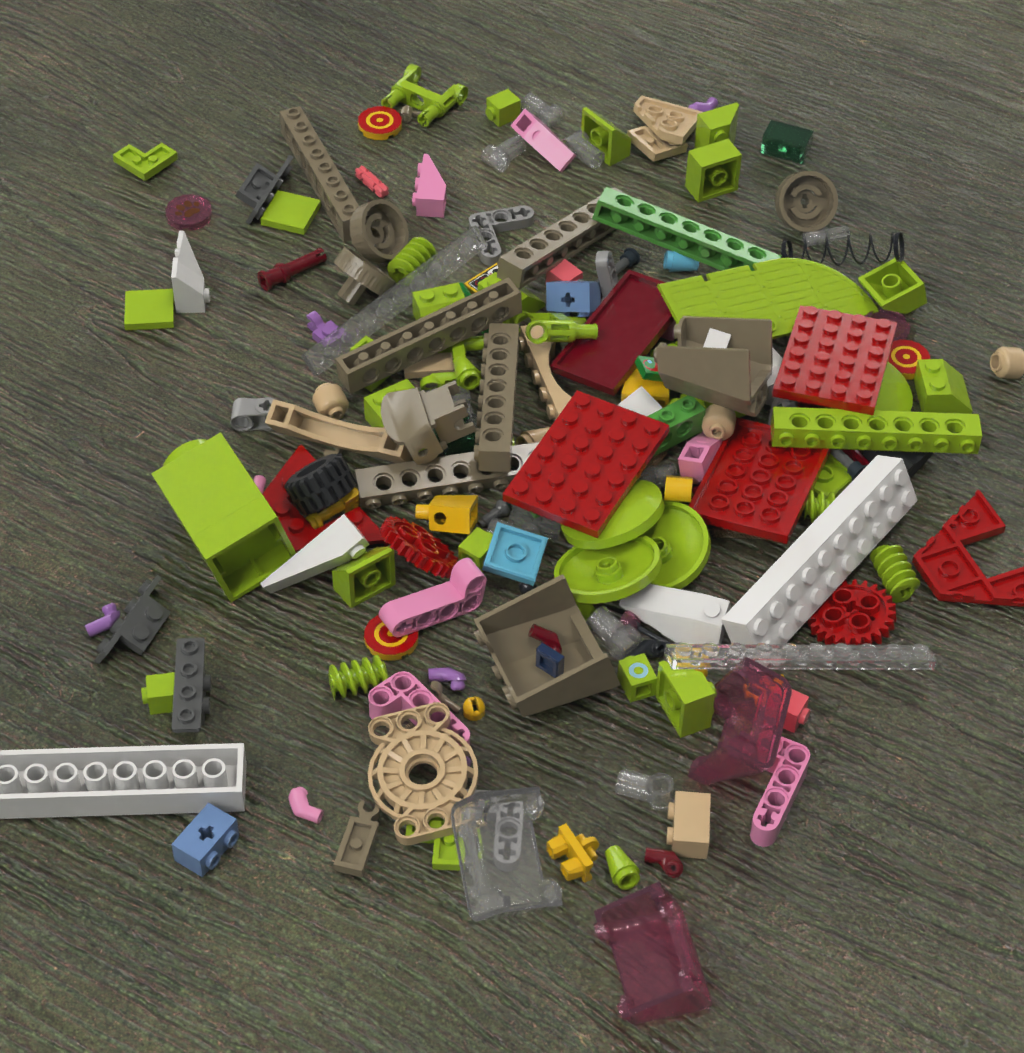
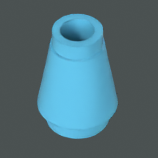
[663,250,699,272]

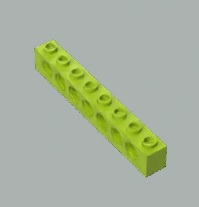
[770,407,982,454]

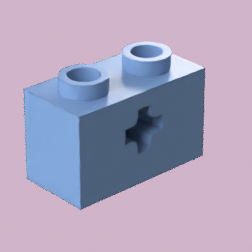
[546,281,601,317]
[171,803,239,877]

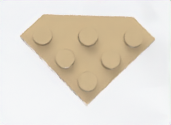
[633,96,702,145]

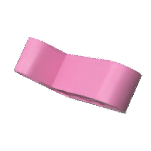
[378,558,487,637]
[368,671,470,746]
[750,733,810,847]

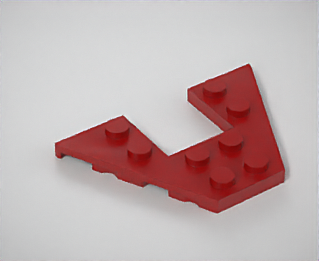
[263,444,389,553]
[912,490,1024,607]

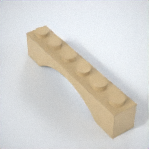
[519,325,572,421]
[265,399,413,463]

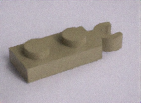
[333,800,380,877]

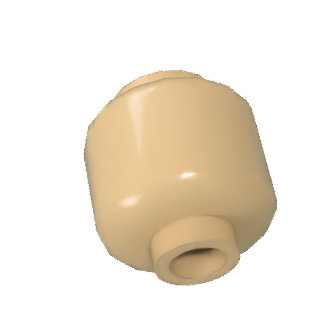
[990,346,1024,379]
[312,383,349,420]
[701,404,737,441]

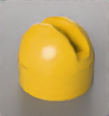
[463,696,485,721]

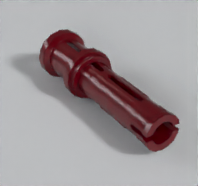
[257,248,327,291]

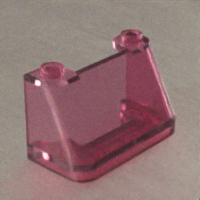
[688,657,792,784]
[594,881,713,1025]

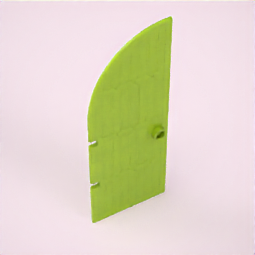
[657,258,880,339]

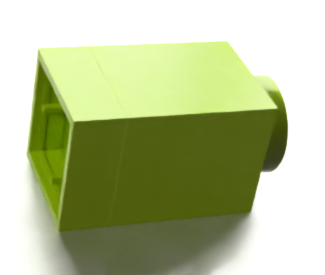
[151,432,296,603]

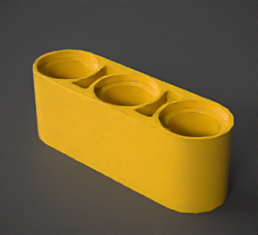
[664,475,693,503]

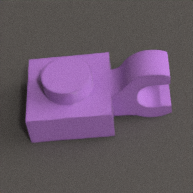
[306,311,347,352]

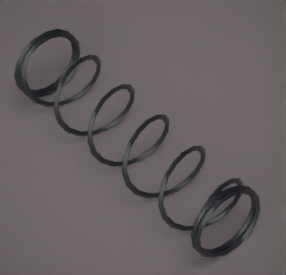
[781,231,905,266]

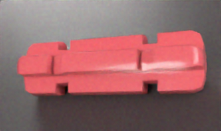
[355,166,389,198]

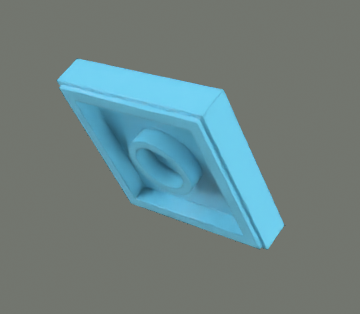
[482,522,548,586]

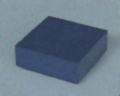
[536,642,565,678]

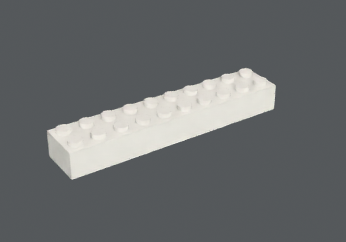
[721,455,918,667]
[0,743,247,819]

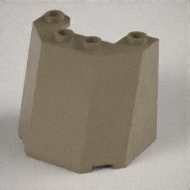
[654,316,773,417]
[473,575,620,717]

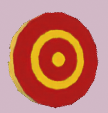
[358,106,402,140]
[888,340,930,380]
[364,615,419,661]

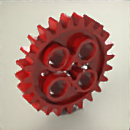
[379,516,458,578]
[808,579,897,652]

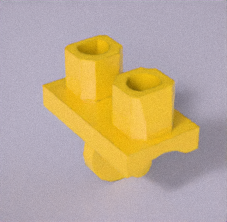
[546,823,600,883]

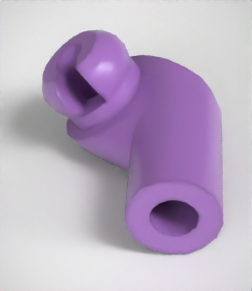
[688,97,718,112]
[85,603,120,638]
[428,667,466,691]

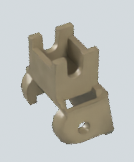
[381,380,477,465]

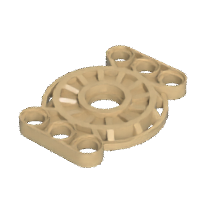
[368,702,479,845]

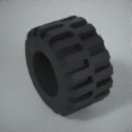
[284,453,357,515]

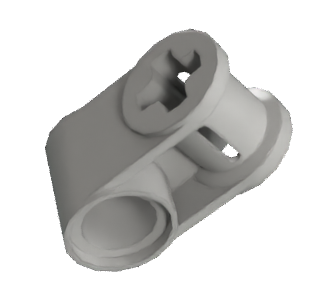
[230,397,275,432]

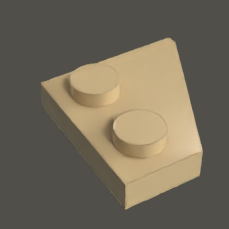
[627,126,688,162]

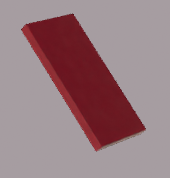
[550,270,674,396]

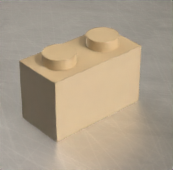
[666,791,711,859]

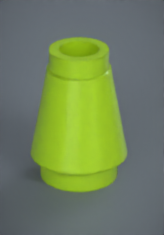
[453,355,481,390]
[604,845,640,890]

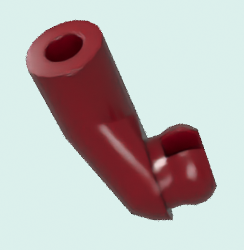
[528,624,562,654]
[644,847,683,878]

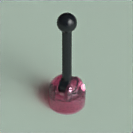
[617,610,680,654]

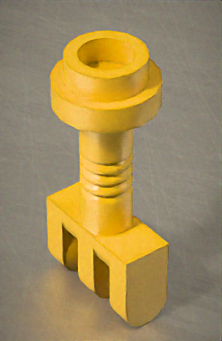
[305,488,359,529]

